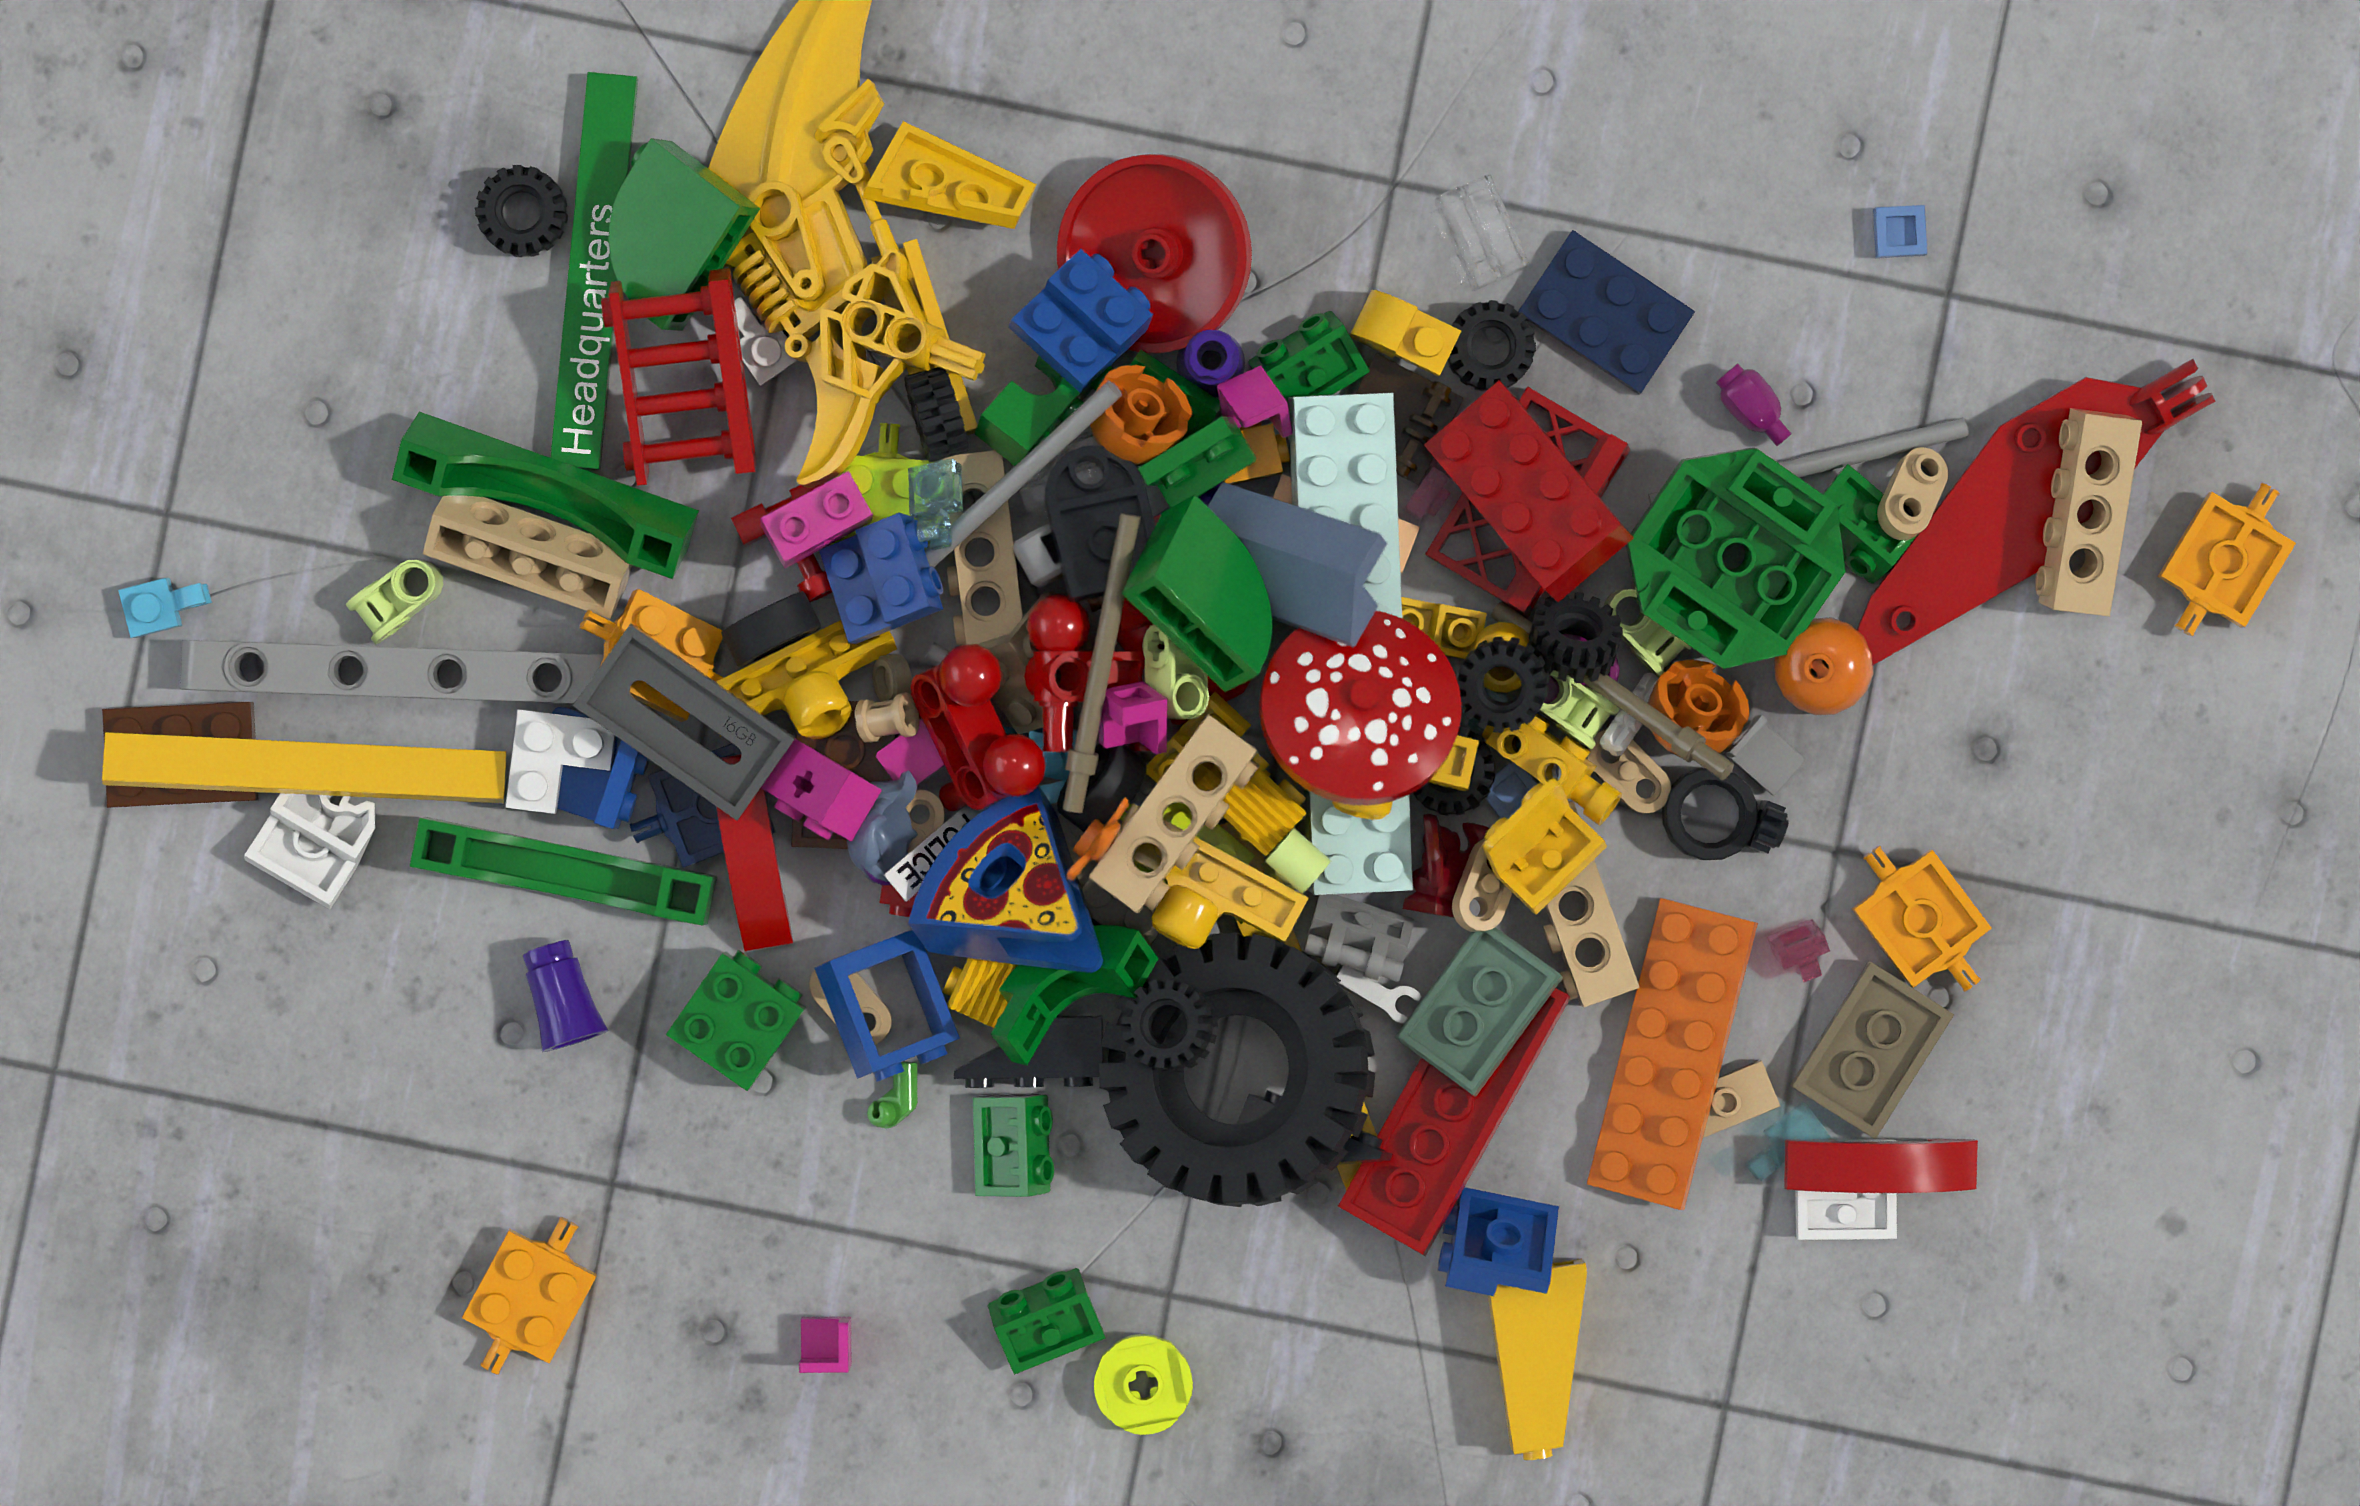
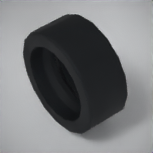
[721,591,821,667]
[1057,743,1147,832]
[1662,768,1758,860]

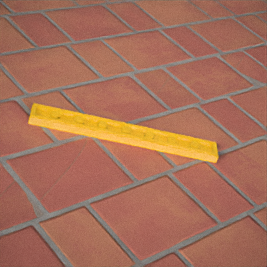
[102,733,506,803]

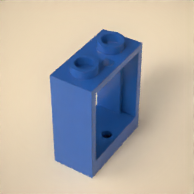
[814,930,960,1082]

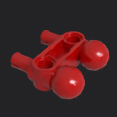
[1024,594,1165,752]
[911,644,1046,811]

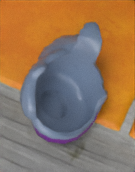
[846,771,918,885]

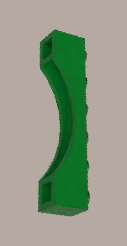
[391,411,699,579]
[409,817,717,926]

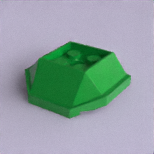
[1626,447,1846,669]

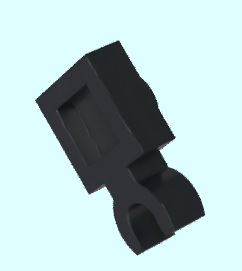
[1745,800,1789,854]

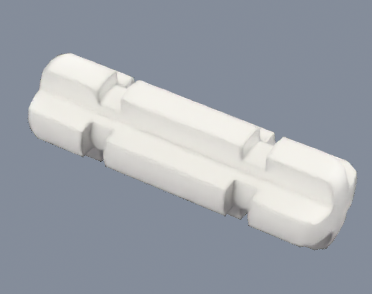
[1600,673,1658,756]

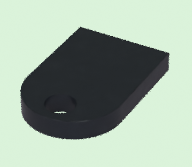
[1044,446,1155,602]

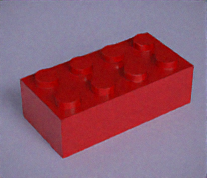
[1424,380,1634,602]

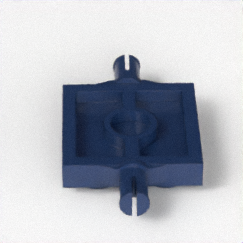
[629,743,776,868]

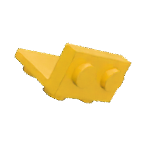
[1483,778,1607,915]

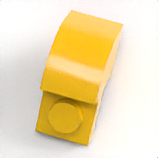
[1350,290,1461,377]

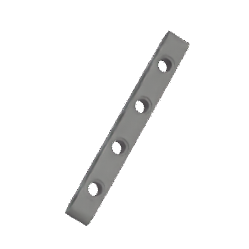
[180,640,604,704]

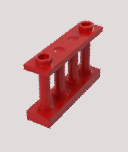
[601,268,757,486]

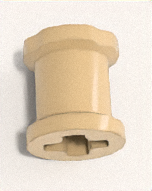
[855,692,919,743]

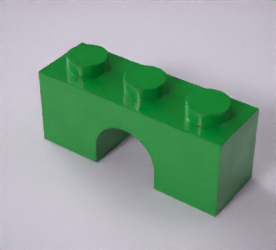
[974,355,1115,466]

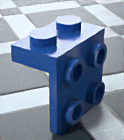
[552,707,650,829]

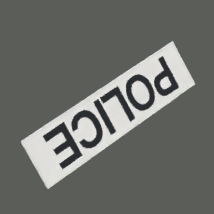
[884,805,979,902]

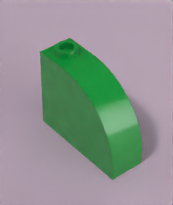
[609,138,761,331]
[1122,495,1272,692]

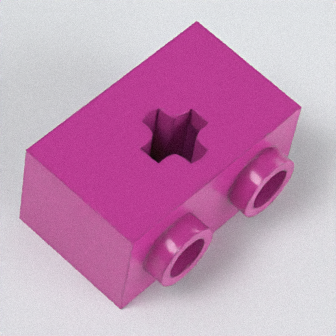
[761,471,873,569]
[761,739,882,842]

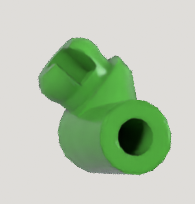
[867,1062,918,1129]

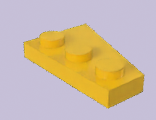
[862,121,1037,229]

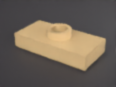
[1703,1060,1781,1138]

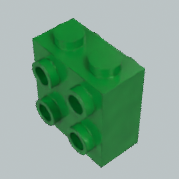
[666,950,807,1091]

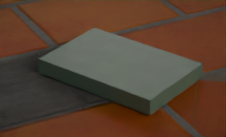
[1395,927,1563,1097]

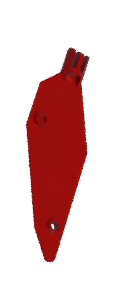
[1857,359,2216,666]

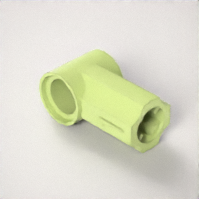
[1261,828,1331,894]

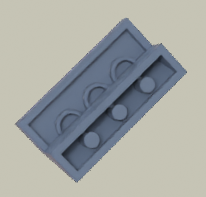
[1208,482,1388,647]

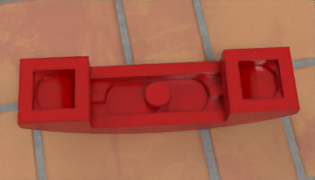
[716,754,793,951]
[1784,1139,1978,1193]

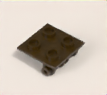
[1356,353,1464,485]

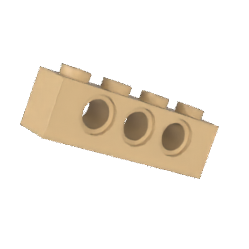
[2035,408,2142,617]
[935,450,1023,645]
[423,495,632,619]
[1089,714,1260,913]
[1543,801,1640,1008]

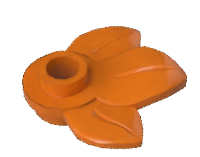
[1066,798,1129,881]

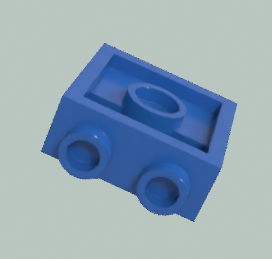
[1008,249,1153,394]
[819,512,943,644]
[1438,1187,1559,1296]

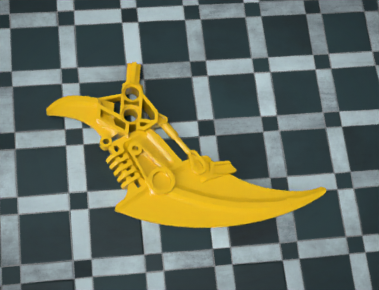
[708,0,986,488]

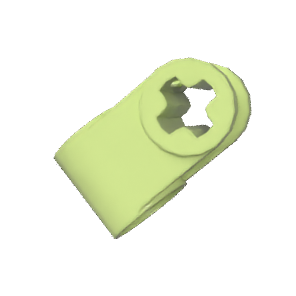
[345,560,443,645]
[1604,589,1692,678]
[1143,625,1209,719]
[1539,670,1620,750]

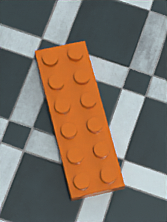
[1587,898,1758,1210]

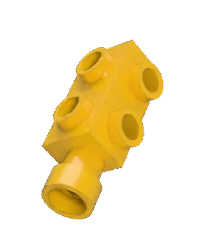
[1482,713,1622,826]

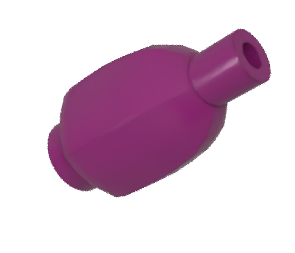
[1715,363,1792,446]

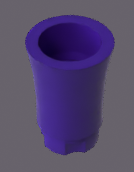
[1176,330,1245,397]
[523,940,609,1052]

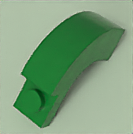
[991,925,1159,1065]

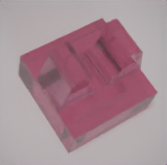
[1767,919,1830,983]

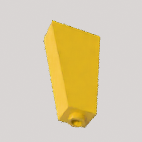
[1488,1259,1587,1460]

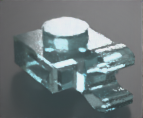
[908,458,963,550]
[1745,1102,1832,1181]

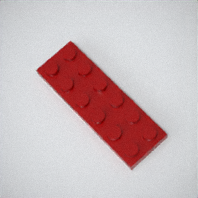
[1338,988,1570,1257]

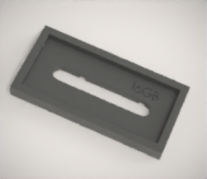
[573,623,795,820]

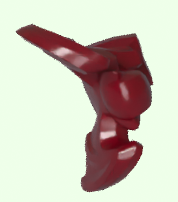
[1402,814,1493,918]

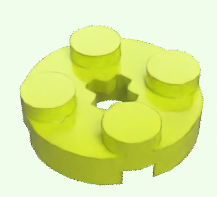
[1094,1334,1193,1435]

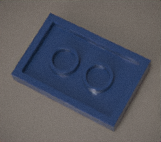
[1518,230,1696,395]

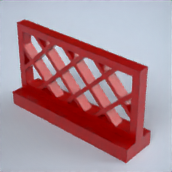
[1425,387,1630,618]

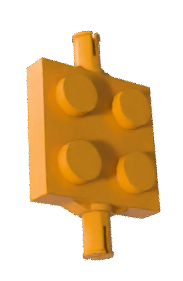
[2157,483,2296,637]
[580,589,724,722]
[1852,846,1992,992]
[462,1217,597,1375]

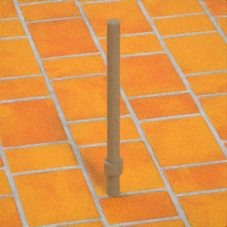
[1062,513,1140,813]
[1491,602,1734,780]

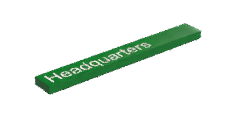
[550,72,638,470]

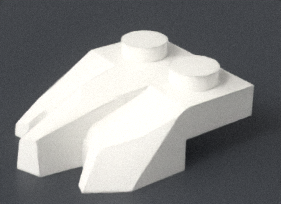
[244,793,375,909]

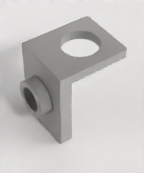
[1723,715,1806,795]

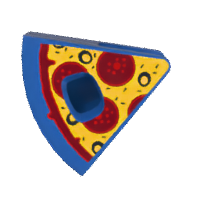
[908,785,1103,973]

